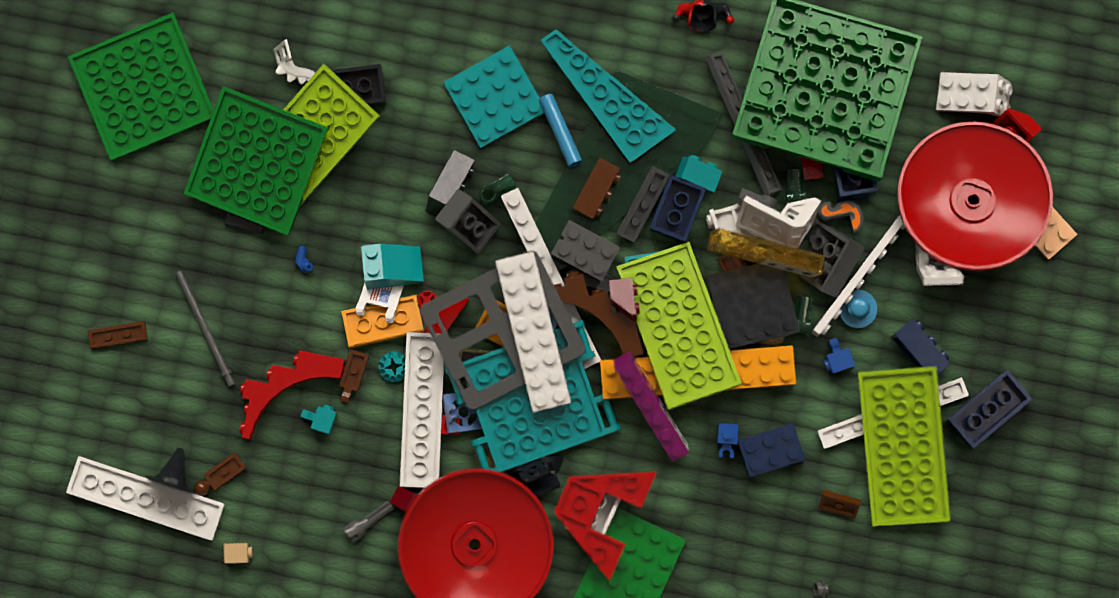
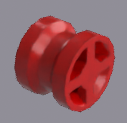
[418,291,437,307]

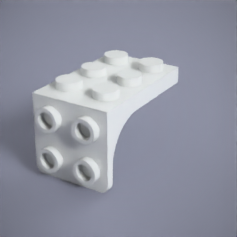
[936,72,1013,117]
[706,204,759,250]

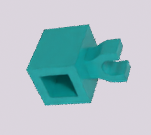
[301,404,338,435]

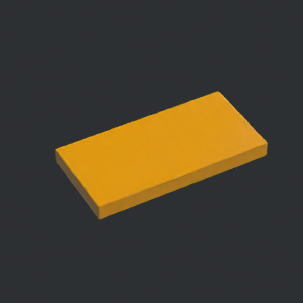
[341,295,424,349]

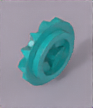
[379,352,406,382]

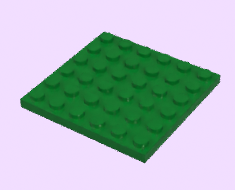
[68,13,214,161]
[184,86,329,235]

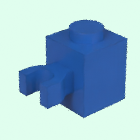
[824,338,855,374]
[717,424,738,458]

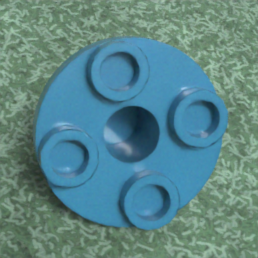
[839,290,877,328]

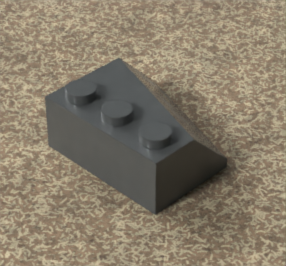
[799,218,865,298]

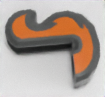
[817,200,864,235]

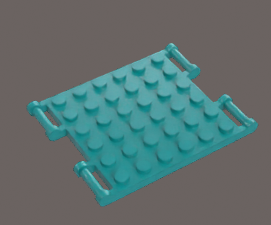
[445,320,621,472]

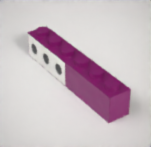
[613,351,689,462]

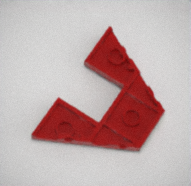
[554,471,657,580]

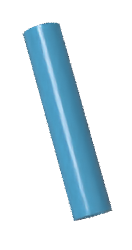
[539,94,583,168]

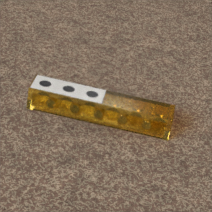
[707,228,825,277]

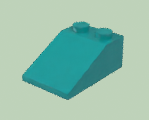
[361,244,424,290]

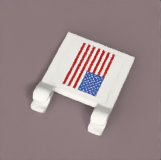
[356,283,404,323]

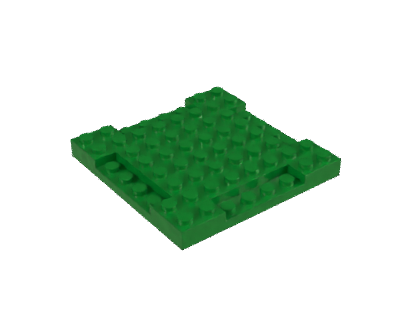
[731,0,922,182]

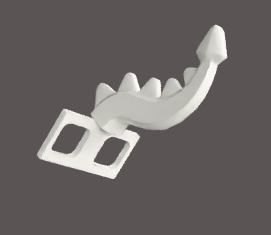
[274,39,315,85]

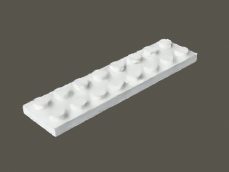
[496,252,571,412]
[400,332,444,487]
[66,456,225,541]

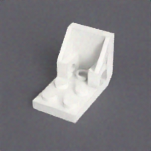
[736,196,821,251]
[916,245,963,285]

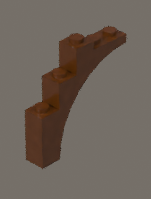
[554,271,643,356]

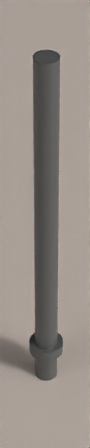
[175,271,235,387]

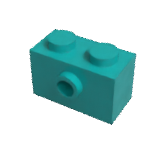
[675,155,723,193]

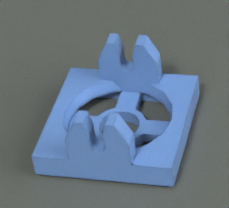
[442,393,482,433]

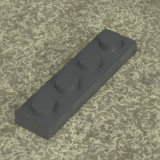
[617,166,670,243]

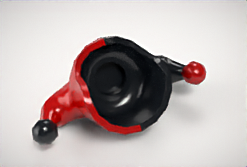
[672,0,734,32]

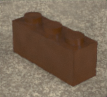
[572,158,621,221]

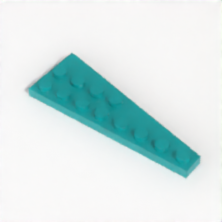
[541,29,676,164]

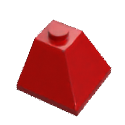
[992,108,1042,142]

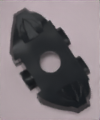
[508,454,564,497]

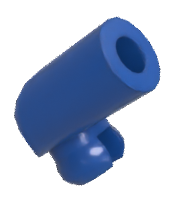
[295,246,313,273]

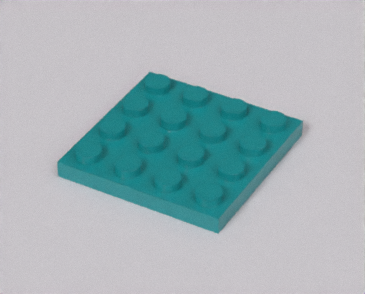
[443,45,544,149]

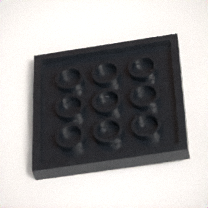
[706,258,800,350]

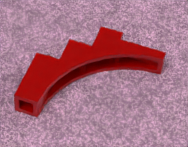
[240,350,346,440]

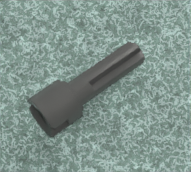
[342,501,394,544]

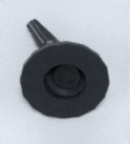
[145,448,196,494]

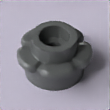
[813,580,828,598]

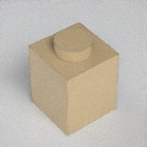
[224,543,253,563]

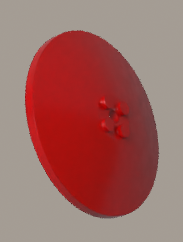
[897,122,1053,271]
[398,468,554,598]

